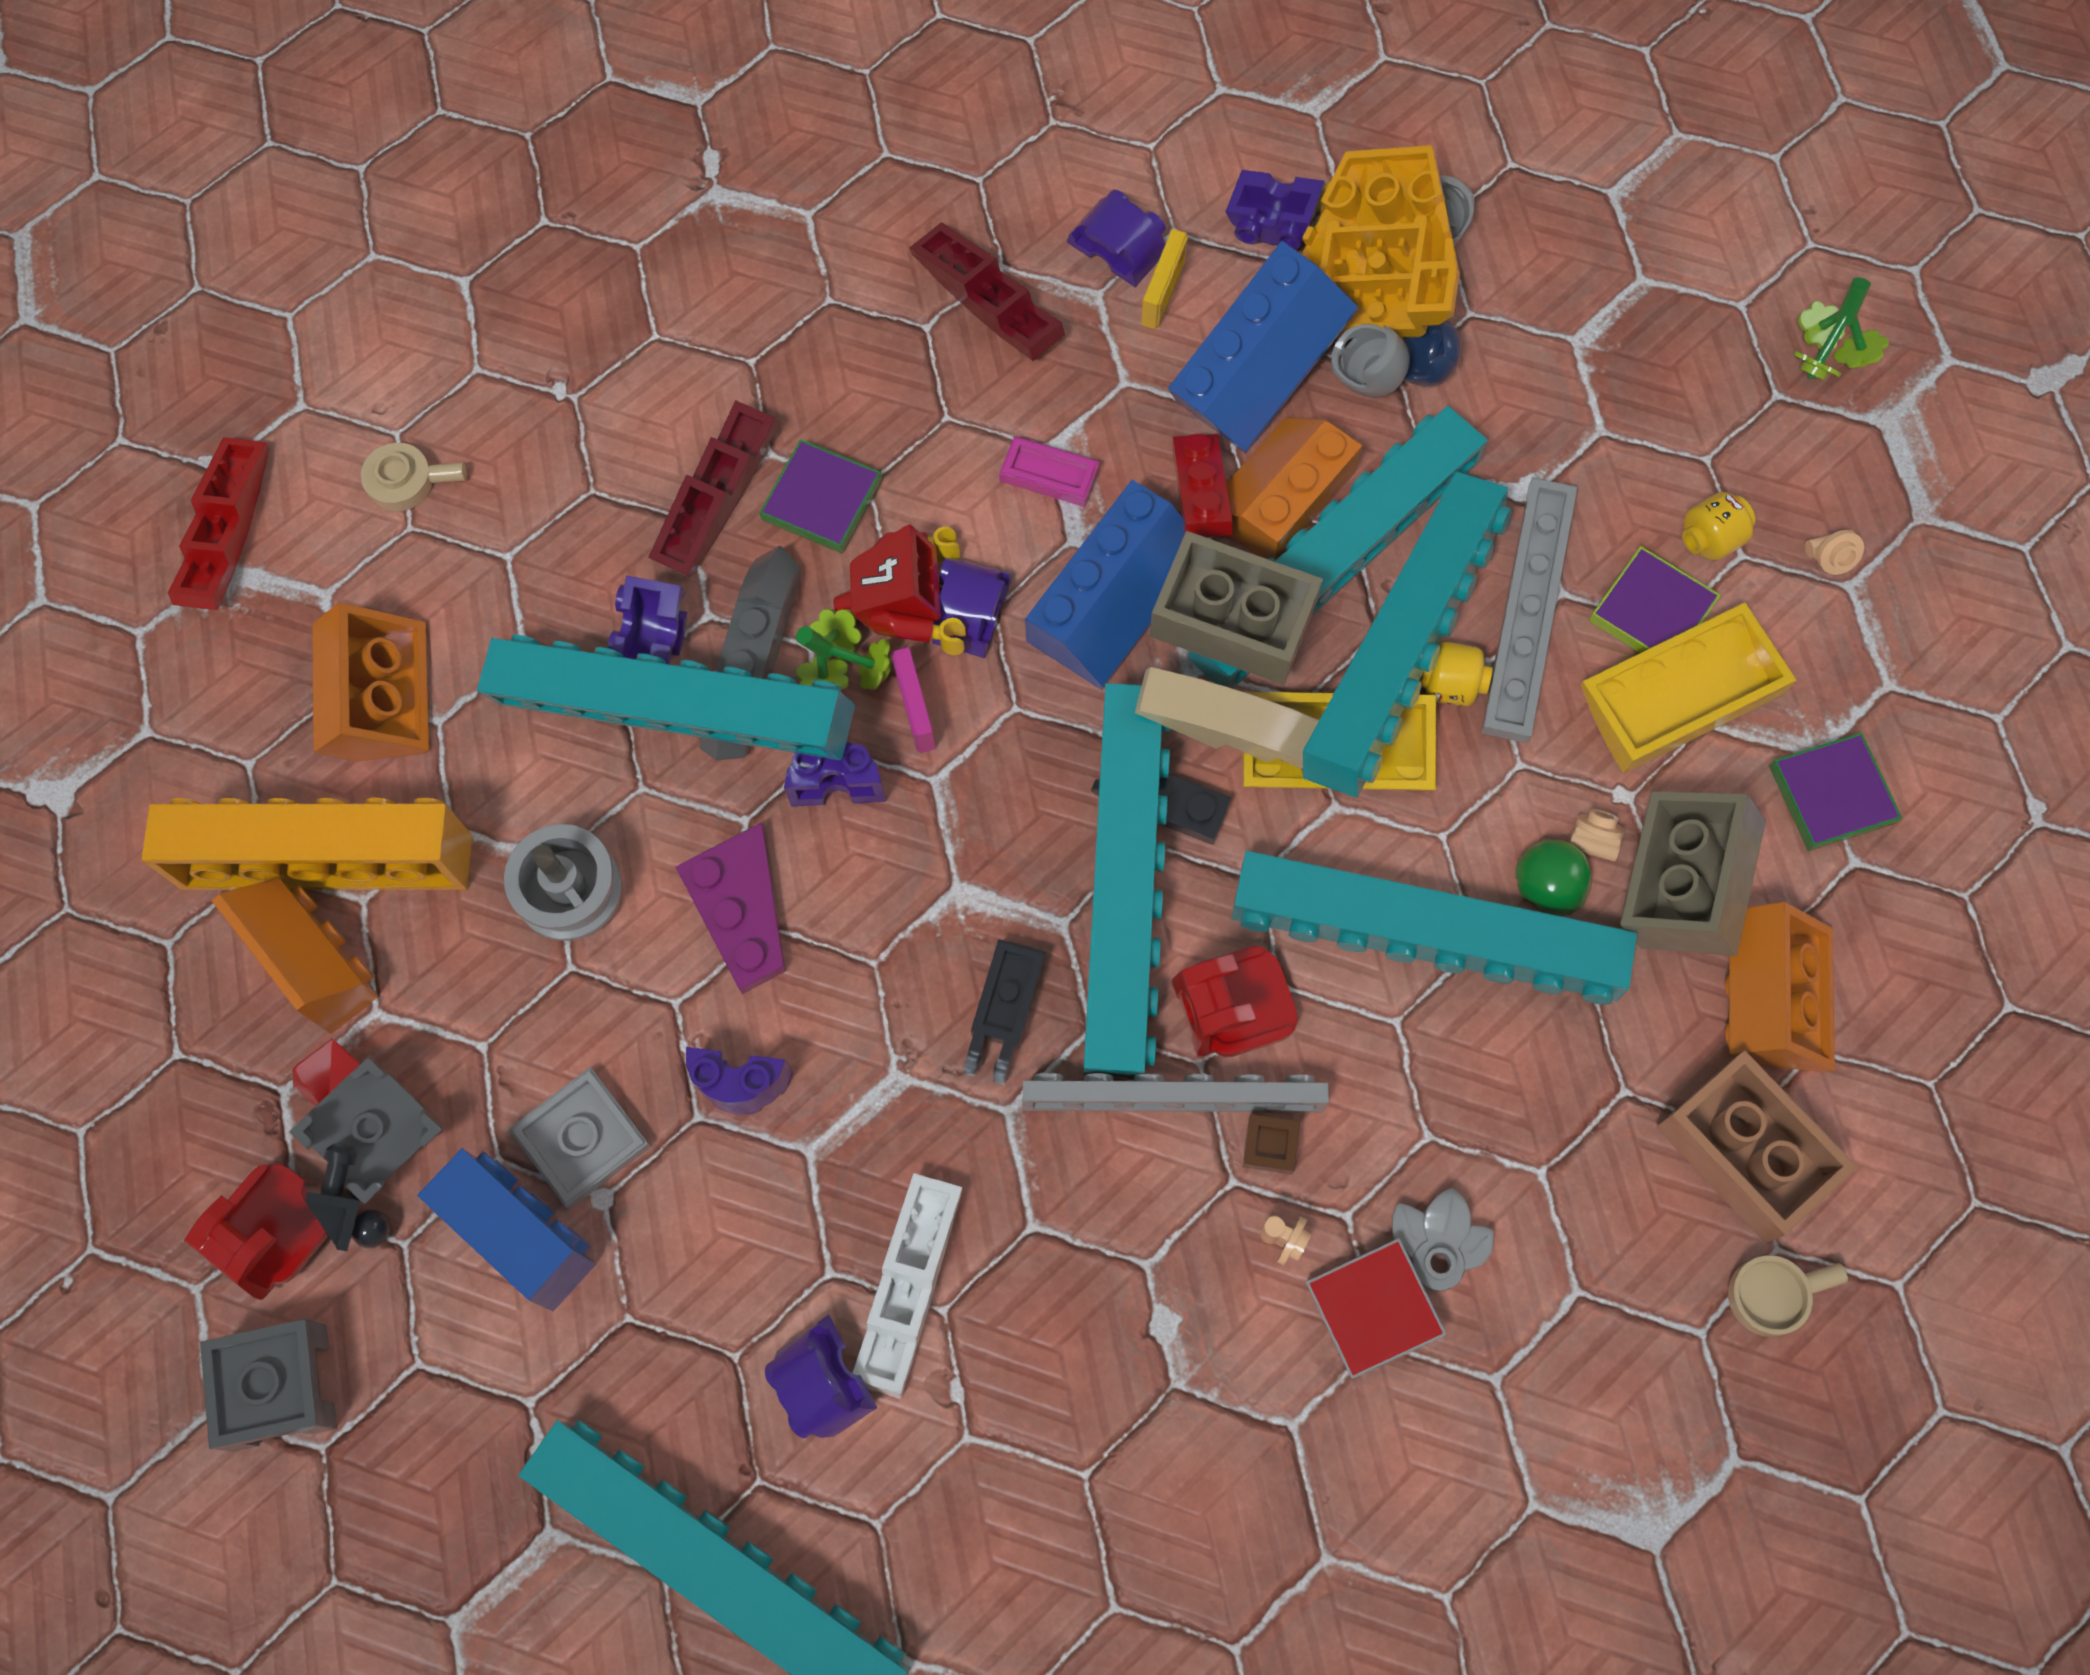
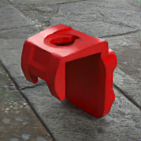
[1171,946,1298,1058]
[184,1164,328,1300]

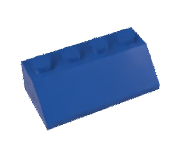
[1168,241,1359,454]
[1025,479,1185,690]

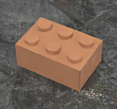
[1656,1050,1858,1244]

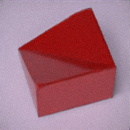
[292,1038,360,1106]

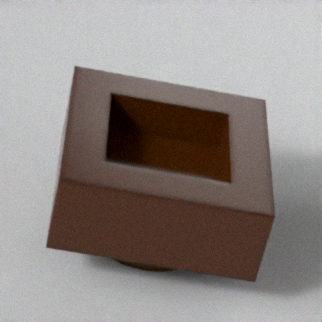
[1242,1114,1300,1175]

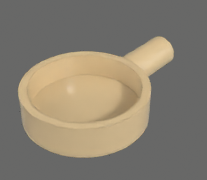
[360,443,467,511]
[1728,1255,1848,1337]

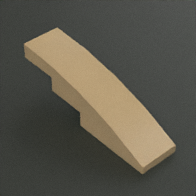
[1135,667,1319,769]

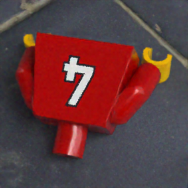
[833,524,966,655]

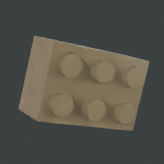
[1150,531,1323,685]
[1620,791,1766,956]

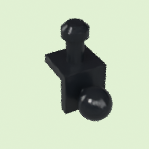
[301,1144,391,1251]

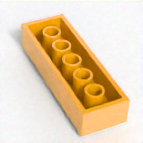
[141,798,472,890]

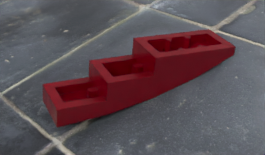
[909,222,1065,361]
[648,400,779,577]

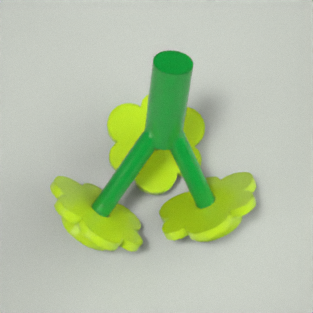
[1793,277,1889,381]
[796,608,892,690]

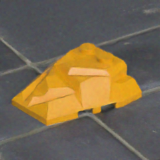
[1301,145,1460,339]

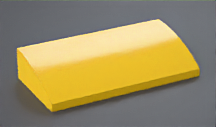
[1581,603,1797,774]
[1242,692,1436,791]

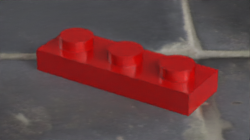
[1172,434,1232,537]

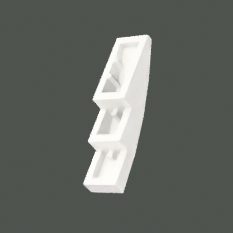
[853,1173,962,1399]

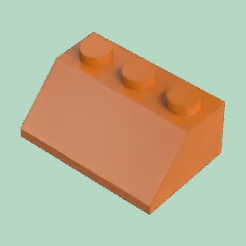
[1226,417,1363,560]
[312,602,429,761]
[211,877,379,1034]
[1725,902,1835,1072]

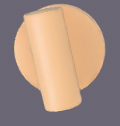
[1805,529,1864,575]
[1568,809,1625,862]
[1260,1216,1312,1266]

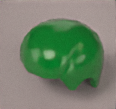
[1515,839,1592,916]

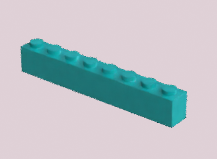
[1187,405,1488,689]
[1302,471,1512,798]
[477,634,855,761]
[1083,683,1170,1078]
[1231,851,1637,1004]
[518,1418,911,1675]

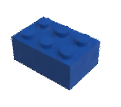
[417,1148,596,1311]

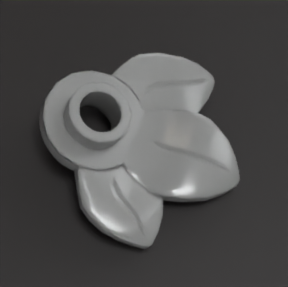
[1392,1188,1494,1291]

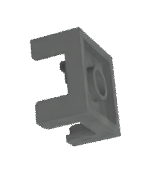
[289,1054,443,1204]
[200,1319,337,1452]

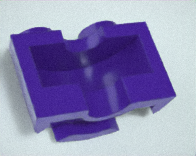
[1225,170,1325,250]
[1067,189,1166,288]
[932,558,1013,658]
[607,575,687,665]
[784,741,886,807]
[686,1047,793,1115]
[765,1314,877,1438]

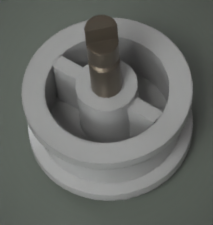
[504,824,622,941]

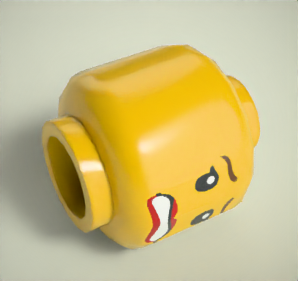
[1682,492,1756,561]
[1420,641,1492,707]

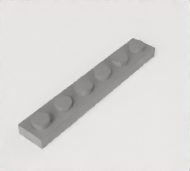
[1481,477,1577,743]
[1023,1073,1329,1113]

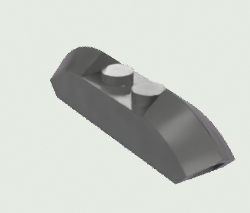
[699,546,800,760]

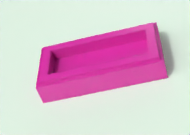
[999,436,1100,507]
[892,647,936,753]

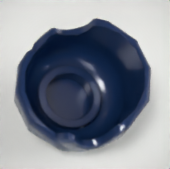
[1403,320,1462,387]

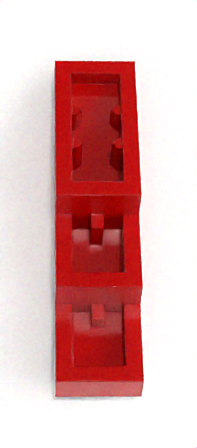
[167,437,269,610]

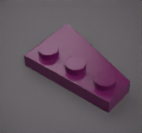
[676,822,786,994]

